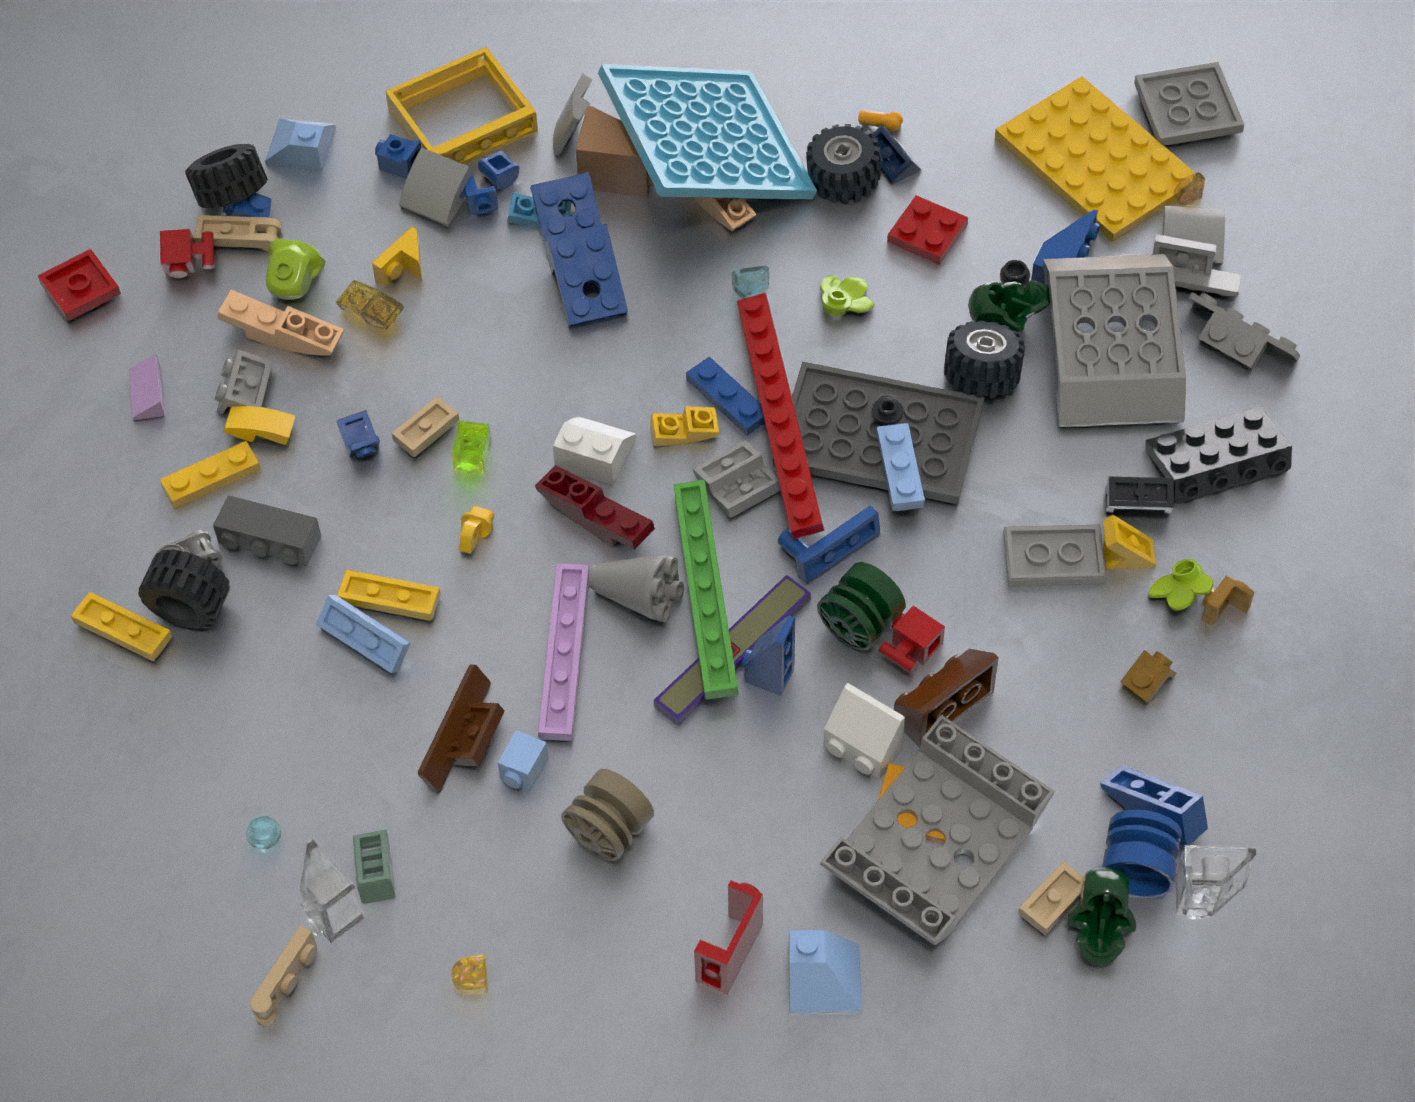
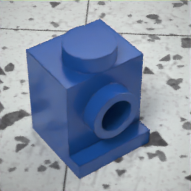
[375,134,422,179]

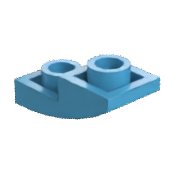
[507,193,571,227]

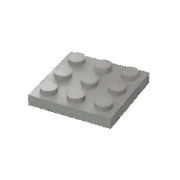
[1134,62,1245,146]

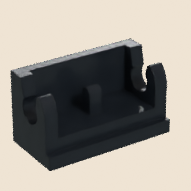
[1105,476,1174,514]

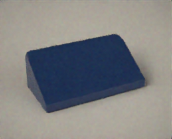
[872,125,921,184]

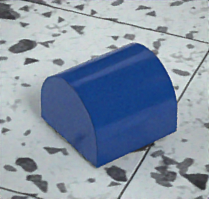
[478,150,520,190]

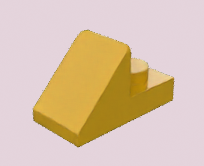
[372,226,422,287]
[1103,515,1157,570]

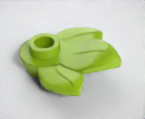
[820,275,875,316]
[1148,559,1214,611]

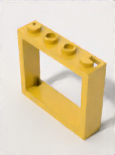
[385,47,538,164]

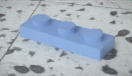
[876,423,925,511]
[316,595,411,673]

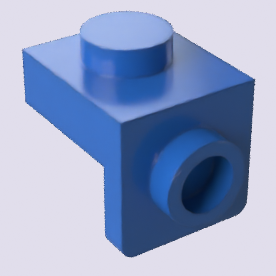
[459,169,498,216]
[222,193,272,218]
[336,410,380,458]

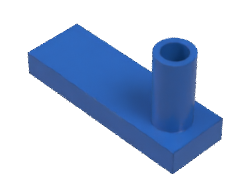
[778,506,880,584]

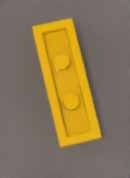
[160,441,261,509]
[337,569,441,621]
[71,592,172,662]

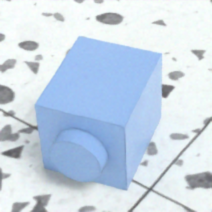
[497,730,549,791]

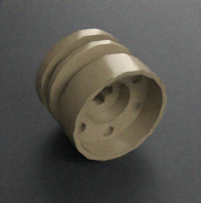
[561,768,654,861]

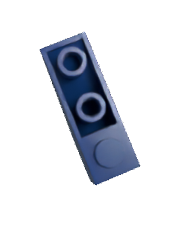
[1031,209,1100,285]

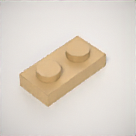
[392,396,460,457]
[1018,861,1084,935]

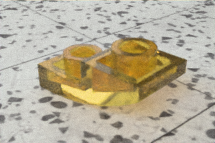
[336,280,405,330]

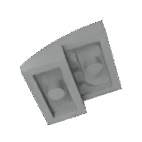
[553,74,592,156]
[399,148,473,227]
[1162,206,1225,265]
[693,440,781,518]

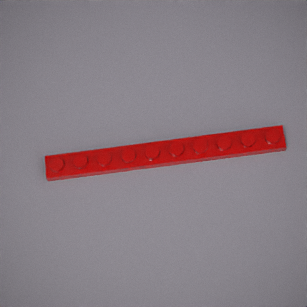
[737,293,825,539]

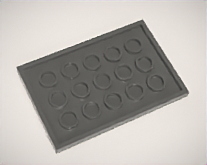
[773,361,985,504]

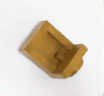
[1201,575,1254,626]
[1120,650,1177,703]

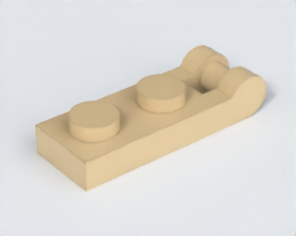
[194,215,282,252]
[250,925,317,1027]

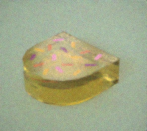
[1174,172,1206,205]
[451,955,488,994]

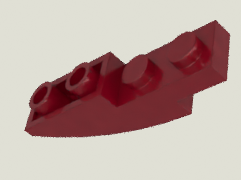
[535,465,655,550]

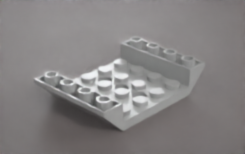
[1043,254,1186,427]
[820,715,1055,945]

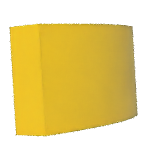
[223,406,295,445]
[650,407,719,446]

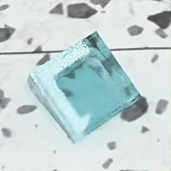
[732,265,769,299]

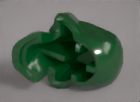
[968,280,1050,334]
[1067,867,1136,965]

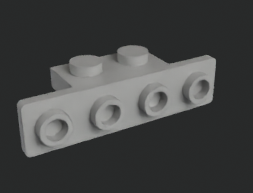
[1121,234,1241,297]
[1189,293,1300,370]

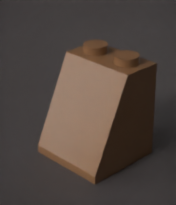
[576,106,654,197]

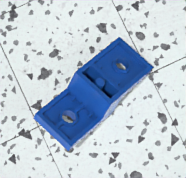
[530,172,628,327]

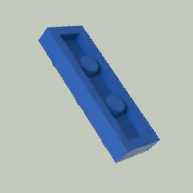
[686,356,765,436]

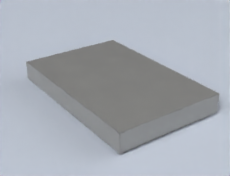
[1003,524,1107,587]

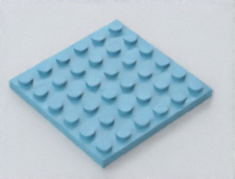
[598,64,817,199]

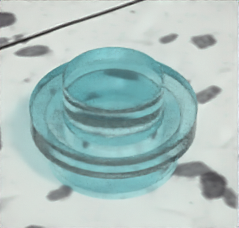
[246,816,281,850]

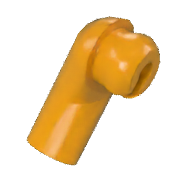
[858,110,903,132]

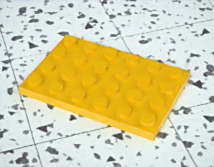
[995,76,1201,242]

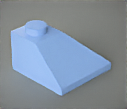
[265,118,336,171]
[789,930,861,1014]

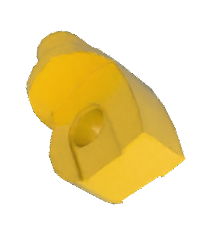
[459,506,495,554]

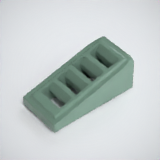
[353,829,395,904]

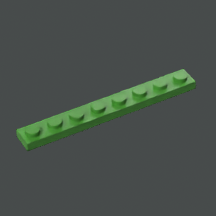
[673,479,739,700]

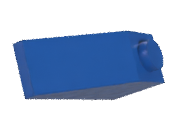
[741,615,795,696]
[1100,765,1208,847]

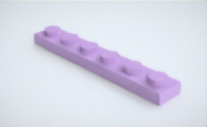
[538,563,590,741]

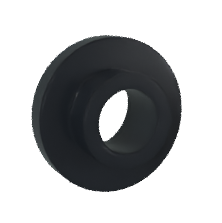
[1000,260,1030,287]
[872,397,903,426]

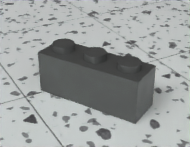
[213,495,321,566]

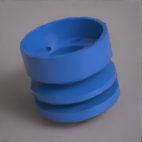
[1102,810,1182,898]

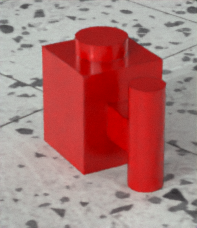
[160,229,214,278]
[878,605,945,674]

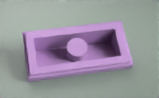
[129,355,165,420]

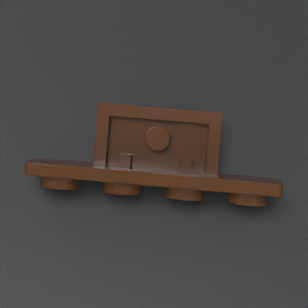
[418,664,505,792]

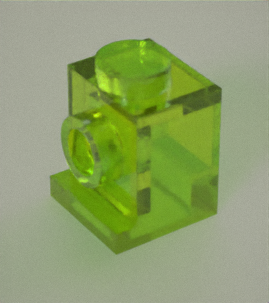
[451,421,492,473]

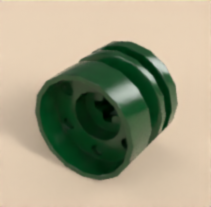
[817,562,906,651]

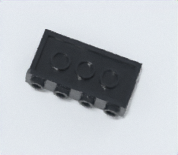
[1145,407,1292,503]

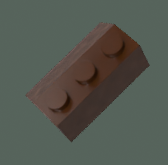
[894,649,999,748]

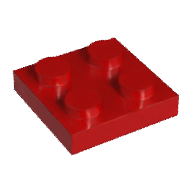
[887,195,968,265]
[37,249,121,321]

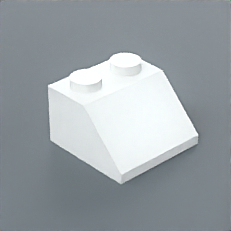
[553,416,636,485]
[823,683,905,780]

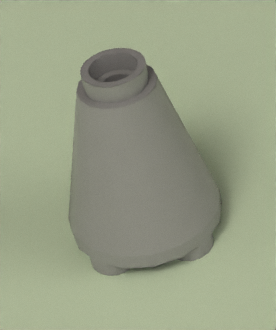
[589,555,684,622]

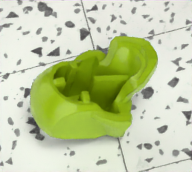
[266,238,326,300]

